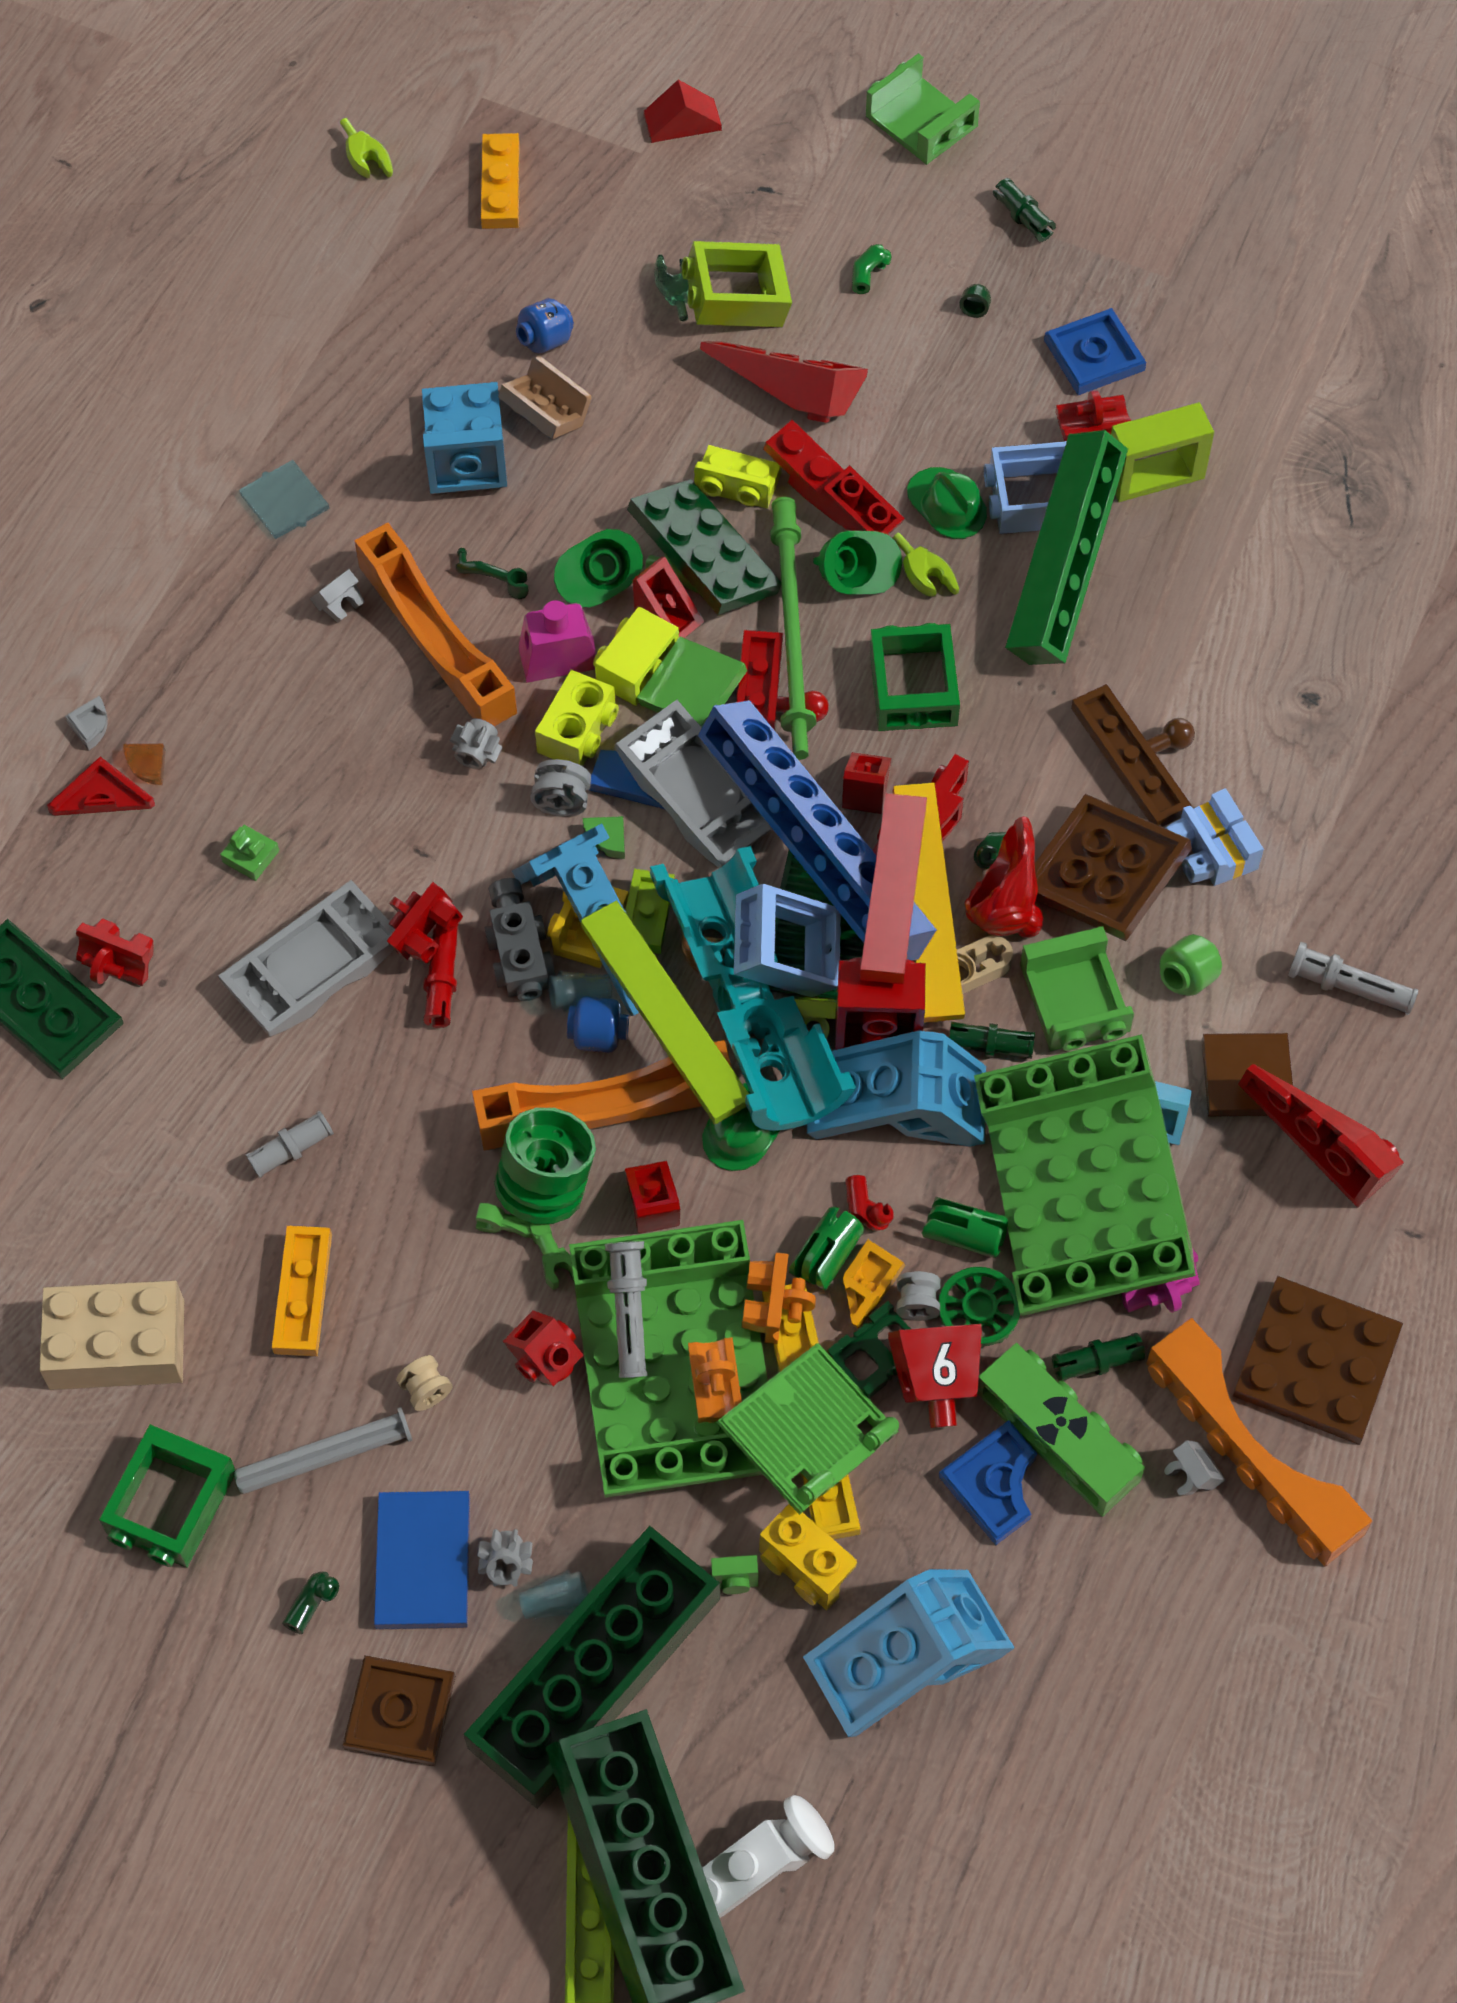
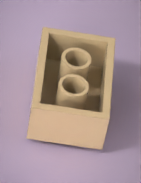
[40,1281,184,1390]

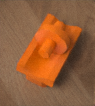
[742,1252,816,1344]
[688,1337,742,1423]

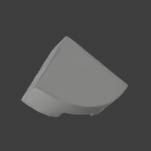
[65,696,108,750]

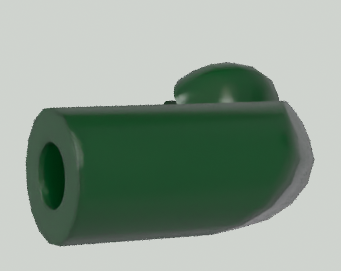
[973,832,1006,869]
[282,1571,340,1635]

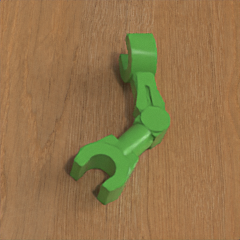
[476,1203,574,1290]

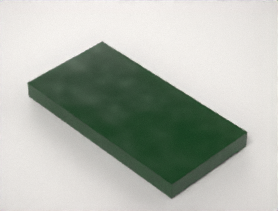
[0,919,124,1079]

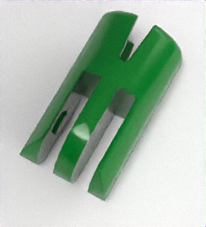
[922,1197,1008,1258]
[789,1207,864,1290]

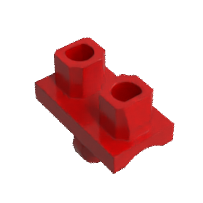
[1055,390,1131,442]
[387,882,463,963]
[76,918,154,986]

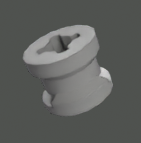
[896,1271,940,1321]

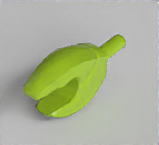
[340,118,393,178]
[892,533,960,597]

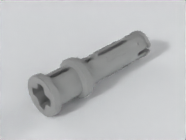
[1287,942,1419,1015]
[605,1241,647,1378]

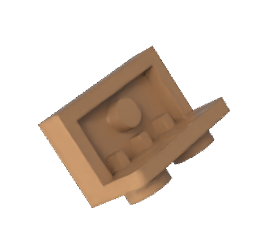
[498,356,592,439]

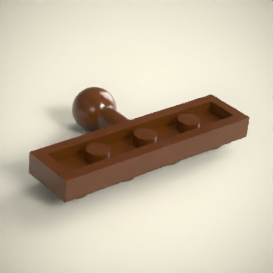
[1071,684,1195,827]

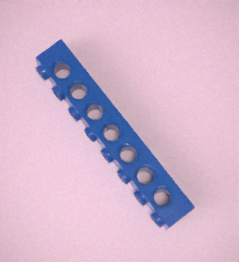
[698,700,937,960]

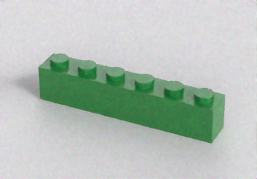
[1005,430,1128,665]

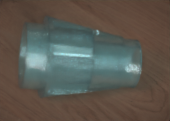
[548,971,612,1013]
[519,1570,588,1620]

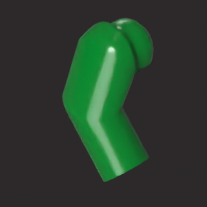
[852,244,892,294]

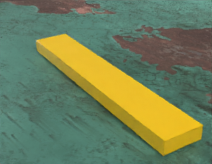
[892,783,965,1023]
[762,1284,861,1539]

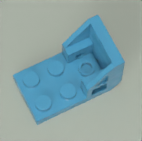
[422,382,508,494]
[807,1030,986,1147]
[803,1569,1015,1737]

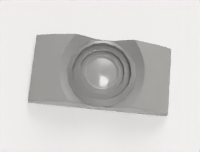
[614,700,772,868]
[218,880,395,1037]

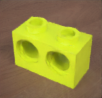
[535,670,619,766]

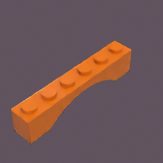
[354,522,517,727]
[472,1040,732,1151]
[1147,1318,1373,1567]

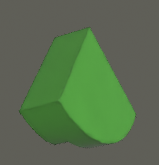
[583,816,625,859]

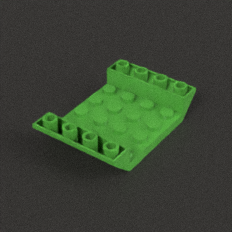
[974,1034,1196,1316]
[569,1220,768,1498]

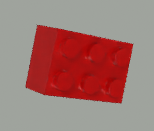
[835,958,926,1050]

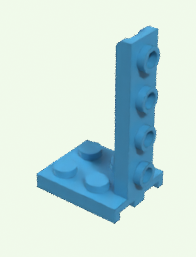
[512,823,639,1016]

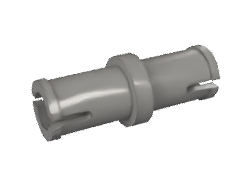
[245,1111,334,1178]

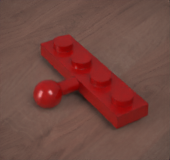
[737,630,829,731]

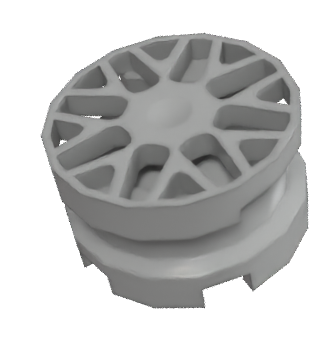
[530,759,591,817]

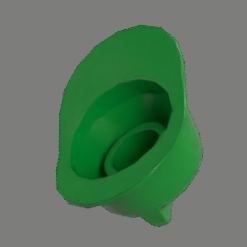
[907,467,987,539]
[554,529,643,608]
[813,531,903,594]
[702,1083,781,1171]

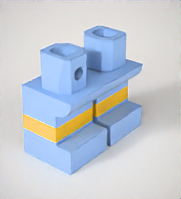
[1165,788,1264,886]

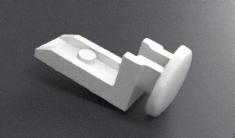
[702,1795,834,1918]

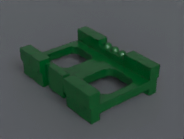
[827,1301,911,1399]

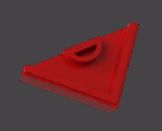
[47,756,155,816]

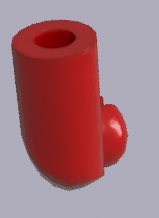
[845,1175,894,1231]

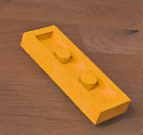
[481,133,520,229]
[272,1226,332,1356]

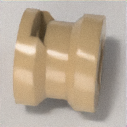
[396,1355,453,1411]

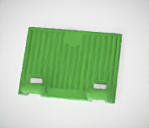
[716,1343,899,1515]

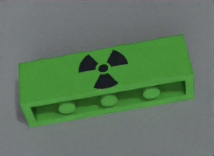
[977,1342,1145,1517]

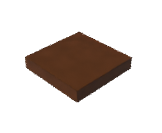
[1202,1033,1293,1117]
[342,1655,456,1766]

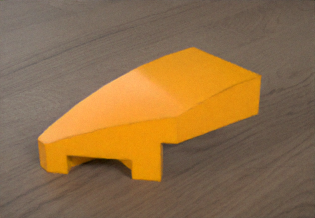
[843,1239,905,1328]

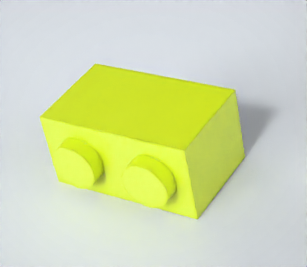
[593,606,679,706]

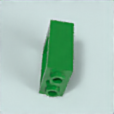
[869,623,960,731]
[99,1424,236,1568]

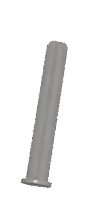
[234,1407,413,1494]

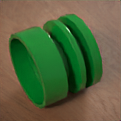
[494,1108,596,1224]

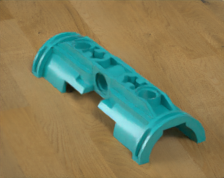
[650,846,856,1131]

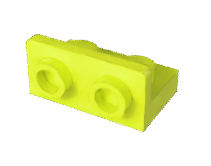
[694,445,782,509]

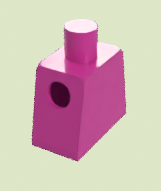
[519,600,597,683]

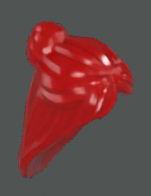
[964,816,1043,938]

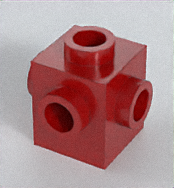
[503,1310,583,1387]

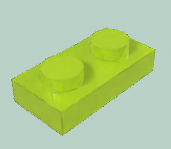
[625,868,675,954]

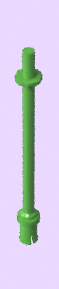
[770,497,816,760]

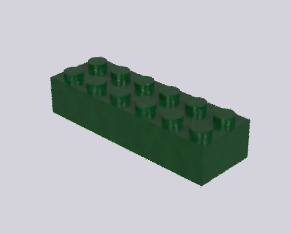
[463,1525,720,1809]
[546,1709,745,2003]

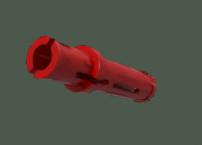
[423,923,459,1028]

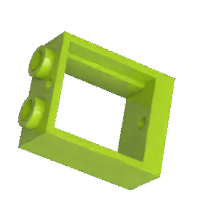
[682,241,792,327]
[1111,402,1214,502]

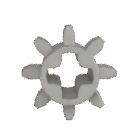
[450,719,502,769]
[477,1529,533,1587]

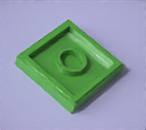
[637,636,748,728]

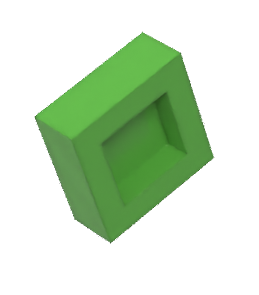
[711,1555,758,1594]

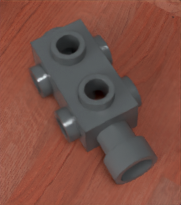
[484,878,555,1001]

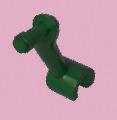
[455,548,529,599]

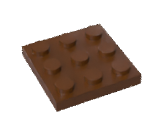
[1035,794,1192,941]
[1233,1276,1403,1445]

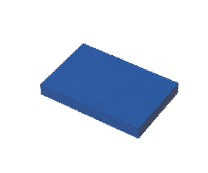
[374,1491,470,1629]

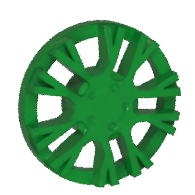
[939,1267,1020,1349]

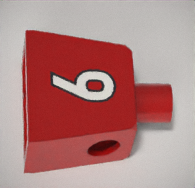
[888,1324,982,1428]

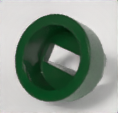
[959,284,991,318]

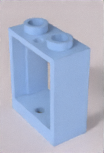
[984,441,1067,534]
[734,884,841,998]

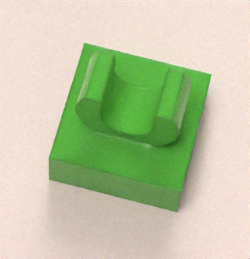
[220,824,279,881]

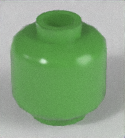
[1159,934,1222,996]

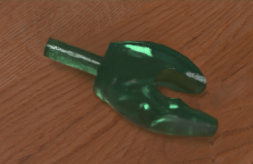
[654,254,689,322]

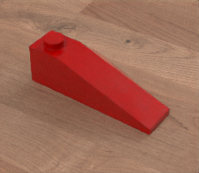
[700,341,868,422]
[1238,1064,1404,1208]

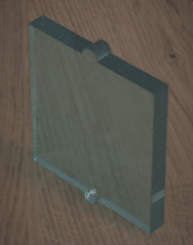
[239,460,330,539]

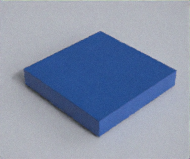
[1044,308,1147,395]

